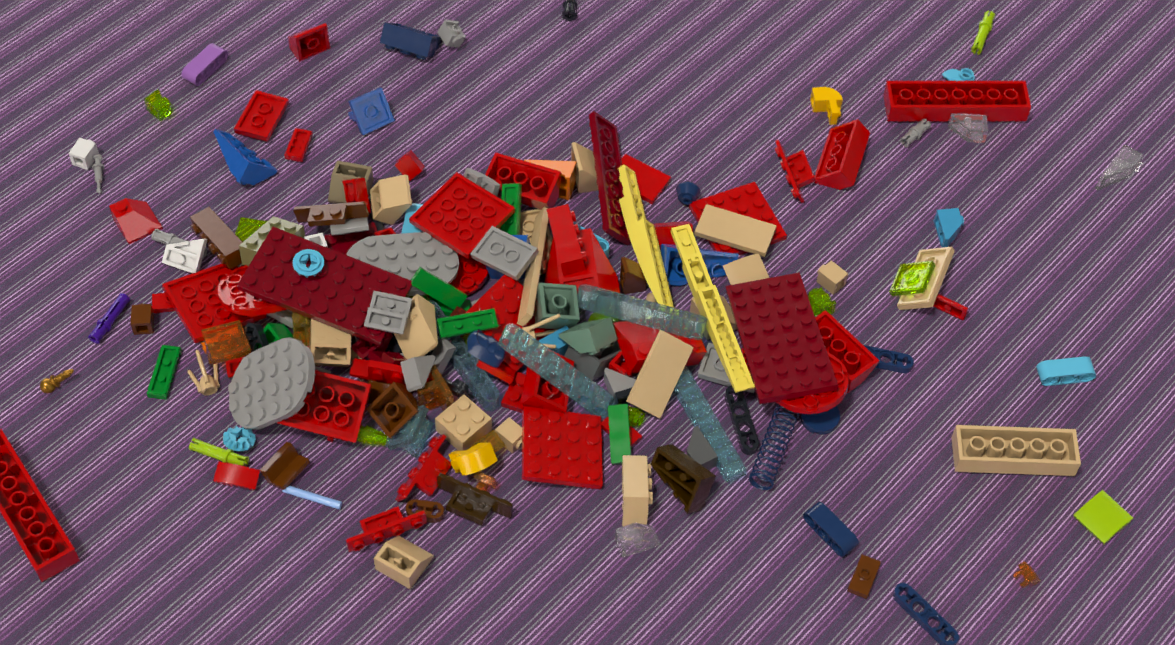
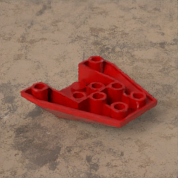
[544,228,621,297]

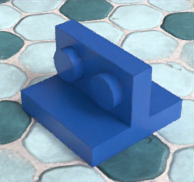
[348,88,395,135]

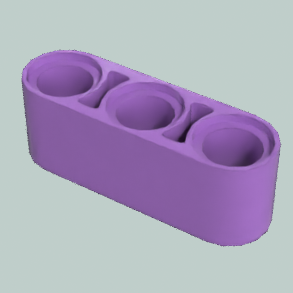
[182,43,228,86]

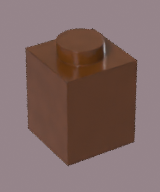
[130,303,155,335]

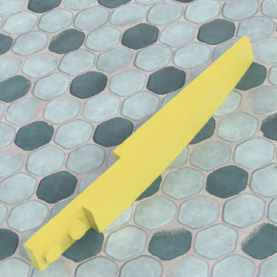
[618,165,676,317]
[671,224,755,393]

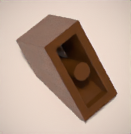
[620,257,647,294]

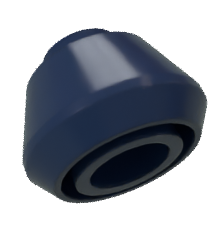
[676,181,701,205]

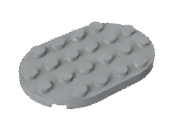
[346,232,459,296]
[228,338,315,430]

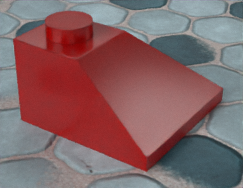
[288,23,330,62]
[109,198,163,244]

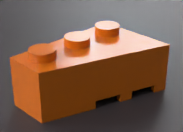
[524,159,577,200]

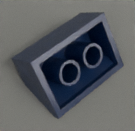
[379,22,442,60]

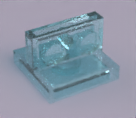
[385,405,434,458]

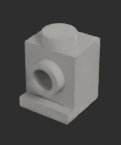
[437,19,466,48]

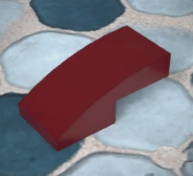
[367,350,408,365]

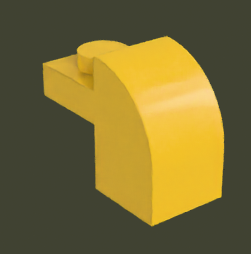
[810,87,843,125]
[448,442,498,476]

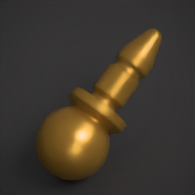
[40,369,74,394]

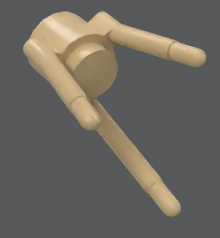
[518,314,560,349]
[187,350,220,395]

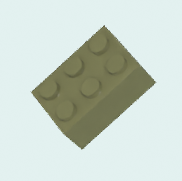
[239,216,305,266]

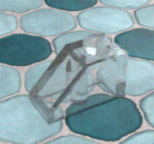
[948,113,988,143]
[615,523,661,558]

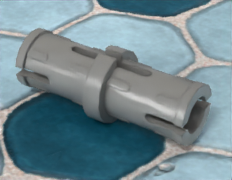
[900,119,931,147]

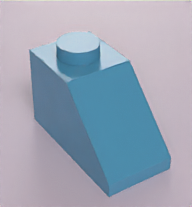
[934,208,964,248]

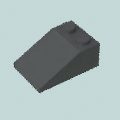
[564,340,624,381]

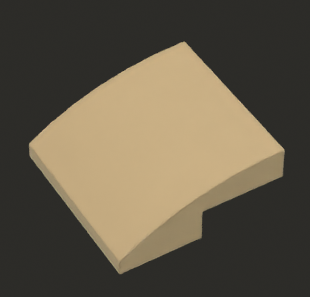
[723,253,770,285]

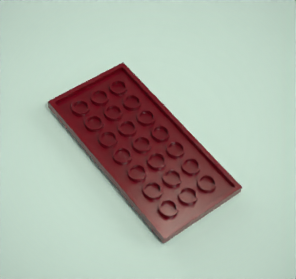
[237,226,413,346]
[725,272,838,404]

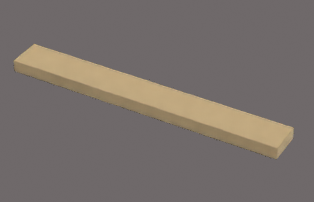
[517,207,549,326]

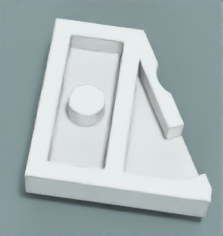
[162,238,207,273]

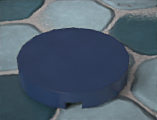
[800,406,840,435]

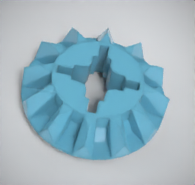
[293,249,324,278]
[223,425,255,451]

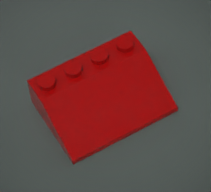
[613,315,707,373]
[277,370,372,443]

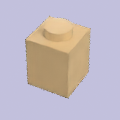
[816,261,848,295]
[495,417,522,454]

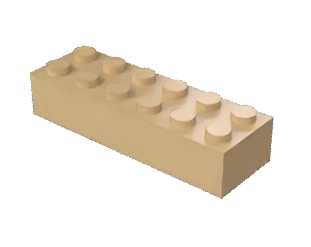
[951,425,1081,476]

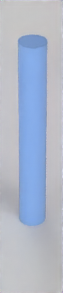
[282,485,342,510]

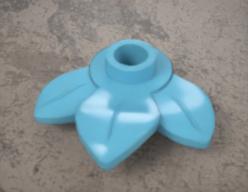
[942,68,975,81]

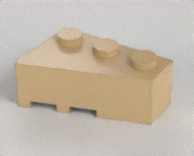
[622,455,653,528]

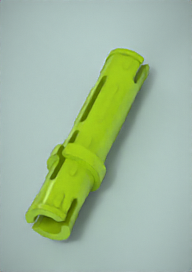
[971,11,995,54]
[189,438,249,467]

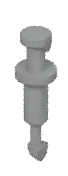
[92,154,105,194]

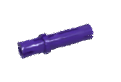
[88,293,130,344]

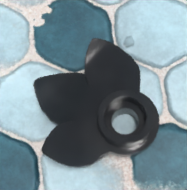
[440,377,474,400]

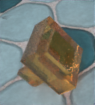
[473,471,498,491]
[1013,560,1042,588]

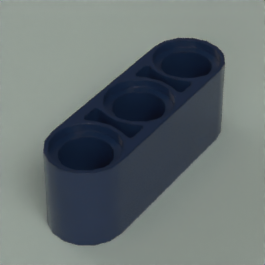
[803,502,859,557]

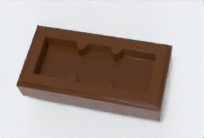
[847,554,881,599]

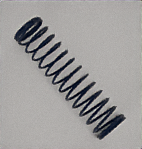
[748,403,799,490]

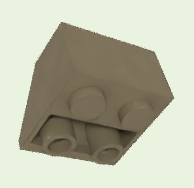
[328,161,374,204]

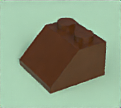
[366,382,419,439]

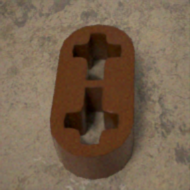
[405,499,444,523]

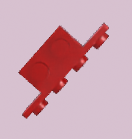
[775,140,816,203]
[349,358,431,390]
[395,434,451,502]
[346,507,427,552]

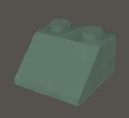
[534,283,580,329]
[559,317,617,355]

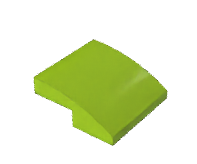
[1073,490,1133,545]

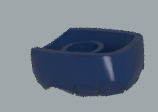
[467,329,507,368]

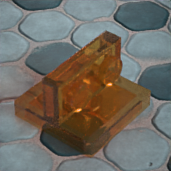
[201,320,251,364]
[417,365,453,414]

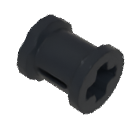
[562,0,578,21]

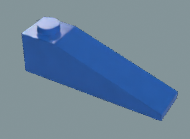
[214,129,278,185]
[660,244,739,286]

